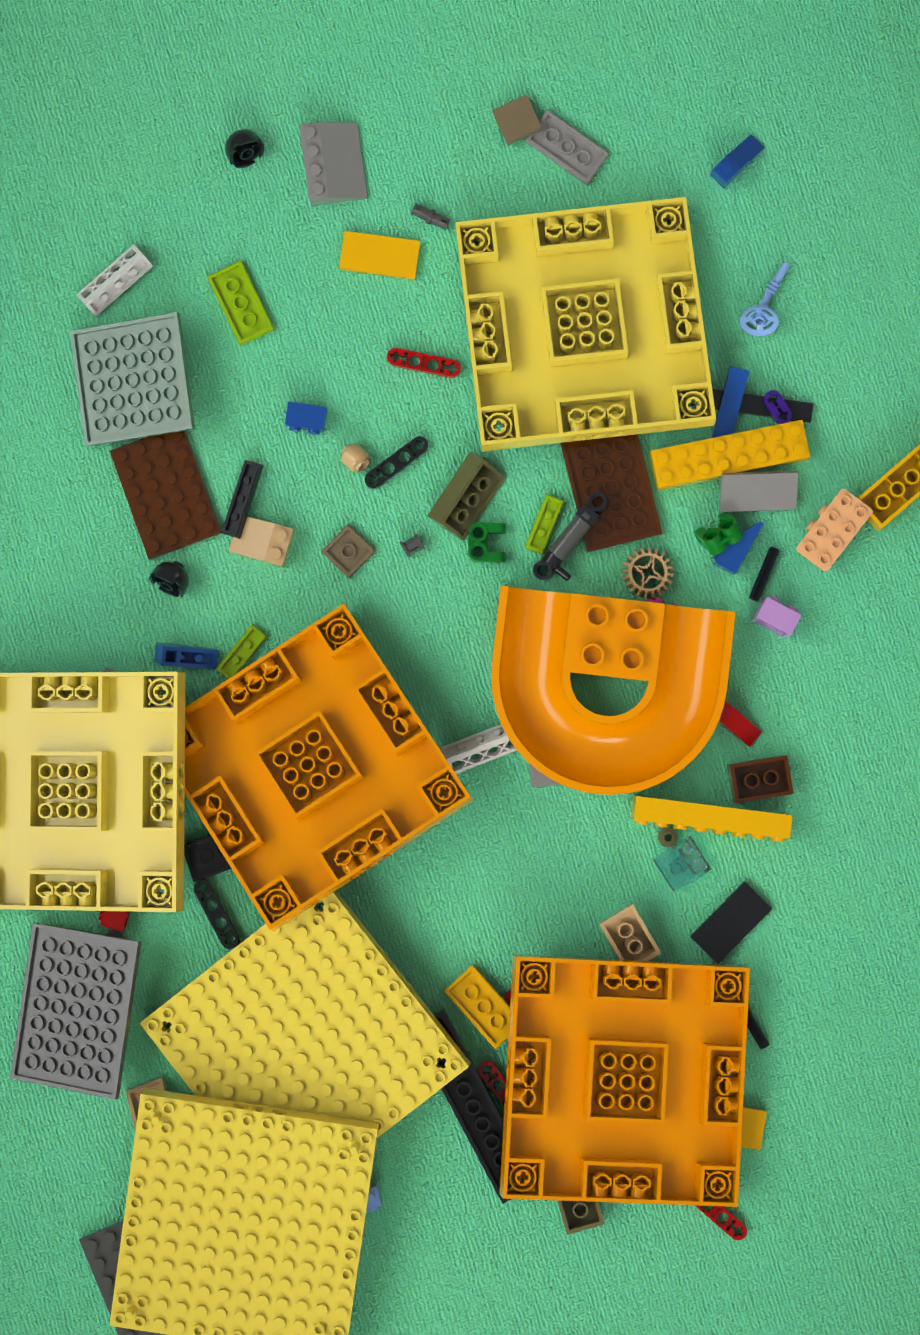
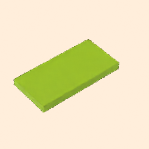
[207,260,275,346]

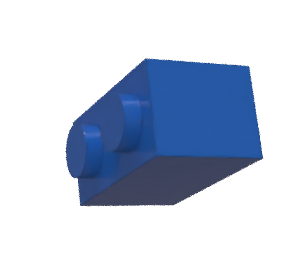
[285,401,328,435]

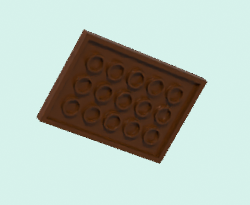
[110,431,222,560]
[560,434,663,553]

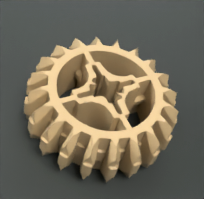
[621,547,674,599]

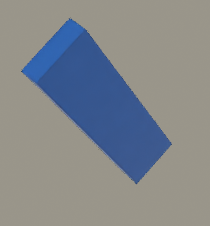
[711,366,749,438]

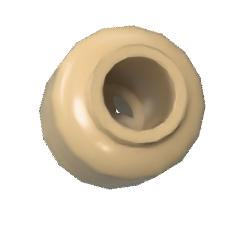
[341,444,369,472]

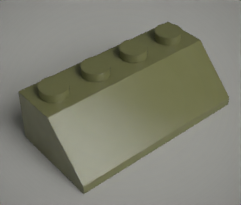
[427,452,506,541]

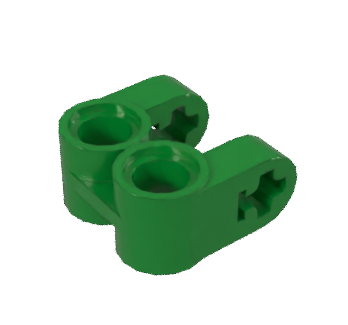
[693,512,743,555]
[468,523,506,563]

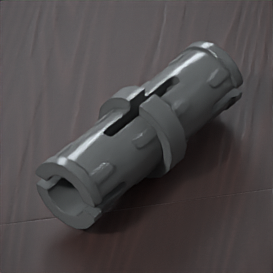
[411,203,451,231]

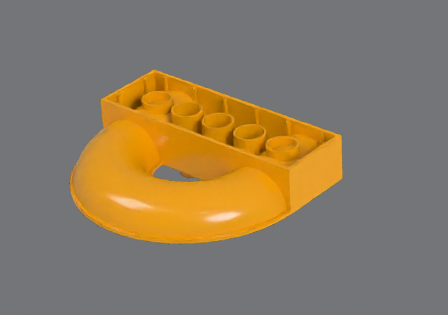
[491,585,736,795]

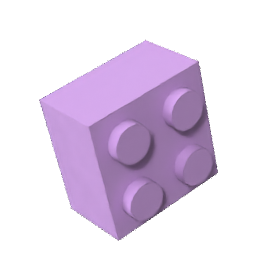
[751,596,802,638]

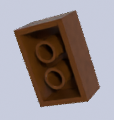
[727,755,794,803]

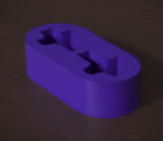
[763,390,792,424]

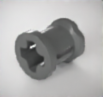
[400,533,425,557]

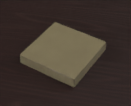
[492,95,542,146]
[321,524,376,579]

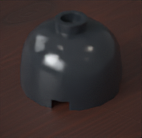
[225,129,265,168]
[149,561,189,597]

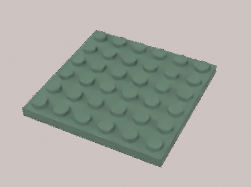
[70,312,195,447]

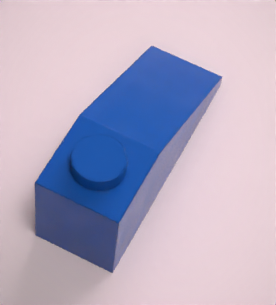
[710,135,764,188]
[712,521,763,575]
[154,642,218,669]

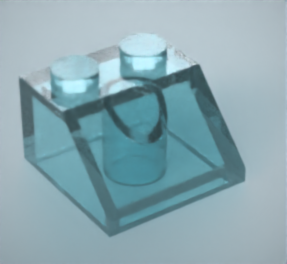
[653,836,711,892]

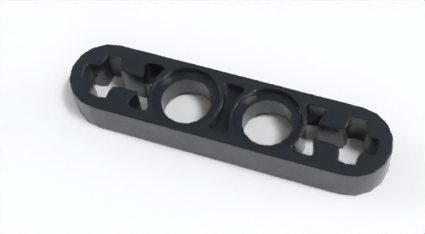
[365,436,428,489]
[194,879,239,949]

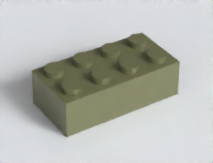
[557,1200,605,1235]

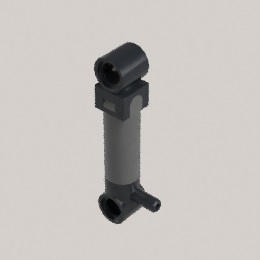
[533,492,610,581]

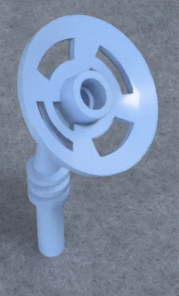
[740,262,790,336]

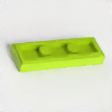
[525,494,564,555]
[216,624,268,679]

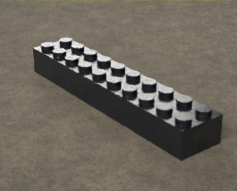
[433,1008,511,1204]

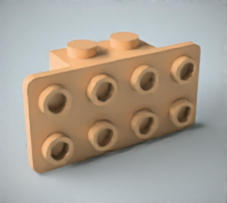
[796,489,873,571]

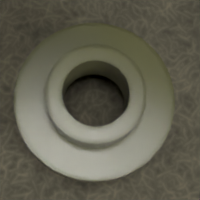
[658,828,678,847]

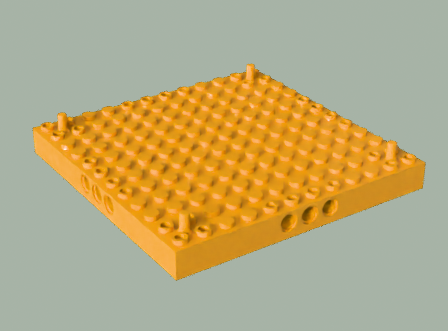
[185,603,473,931]
[500,955,750,1207]

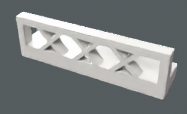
[77,244,153,317]
[441,724,517,774]

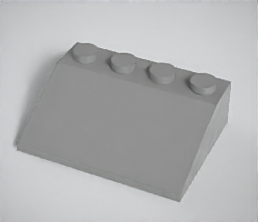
[299,122,368,206]

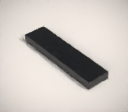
[221,460,264,539]

